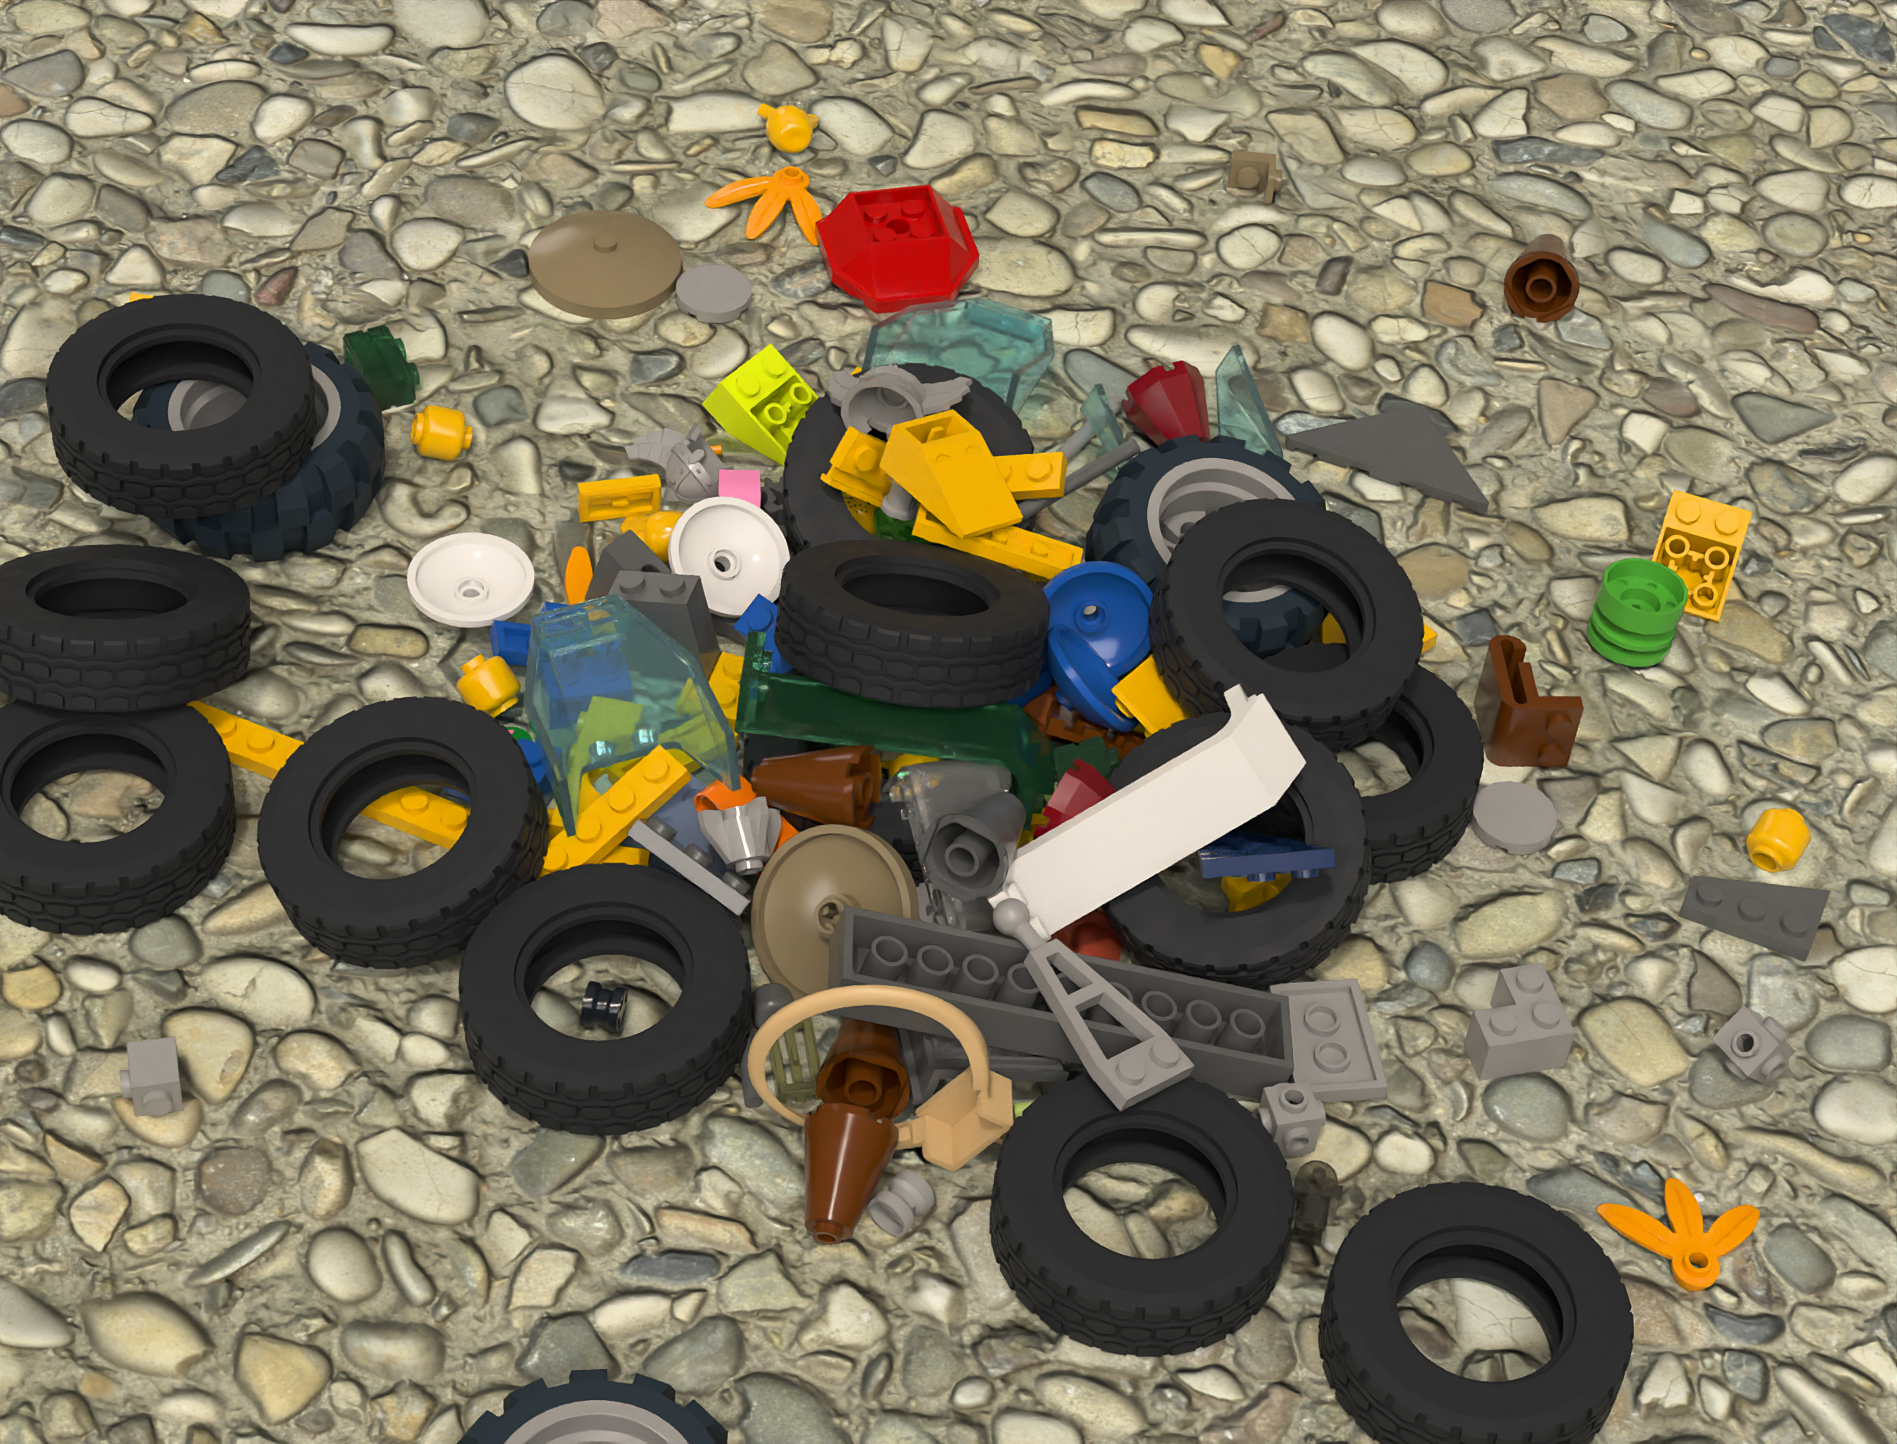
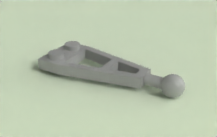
[993,898,1195,1112]

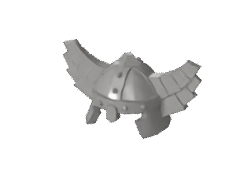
[826,363,972,440]
[624,422,735,506]

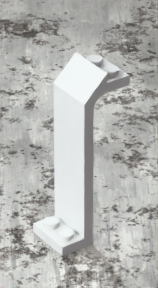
[987,684,1306,943]

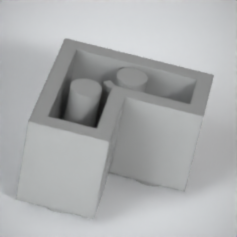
[1464,963,1575,1081]

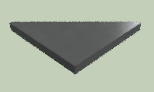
[1285,405,1489,514]

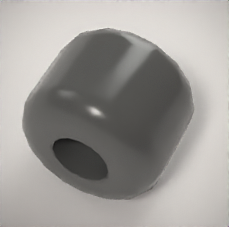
[751,983,794,1030]

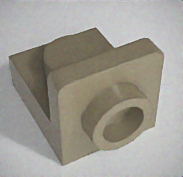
[1228,150,1282,204]

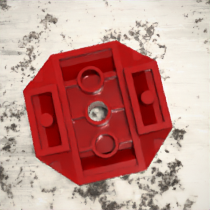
[815,185,980,314]

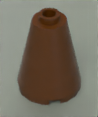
[1503,234,1580,323]
[751,744,882,831]
[816,1017,911,1121]
[804,1103,899,1245]

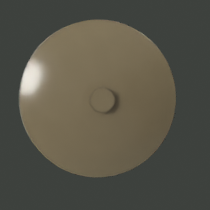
[528,210,681,319]
[751,824,920,1000]

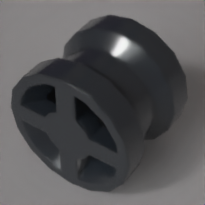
[580,981,628,1033]

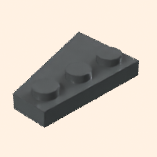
[1678,875,1830,962]

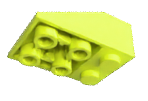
[702,343,819,467]

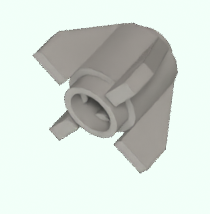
[697,797,782,875]

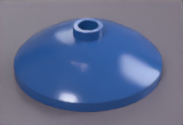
[1042,561,1153,677]
[1046,623,1139,732]

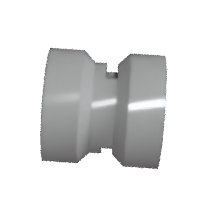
[868,1169,935,1237]

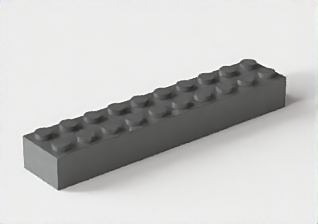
[827,905,1294,1100]

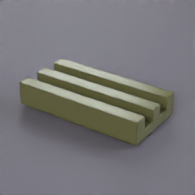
[769,1017,821,1103]

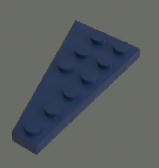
[1196,828,1335,882]

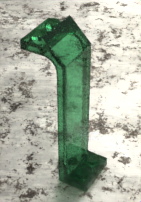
[735,631,1055,831]

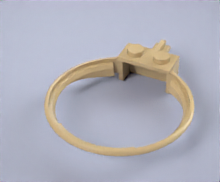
[747,985,1014,1172]

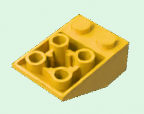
[879,409,1023,540]
[1652,490,1752,623]
[1111,654,1194,738]

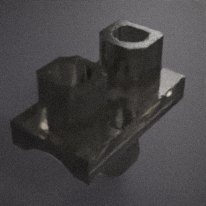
[1291,1160,1343,1246]

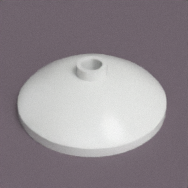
[668,496,790,618]
[407,533,534,628]

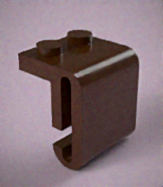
[1474,635,1584,767]

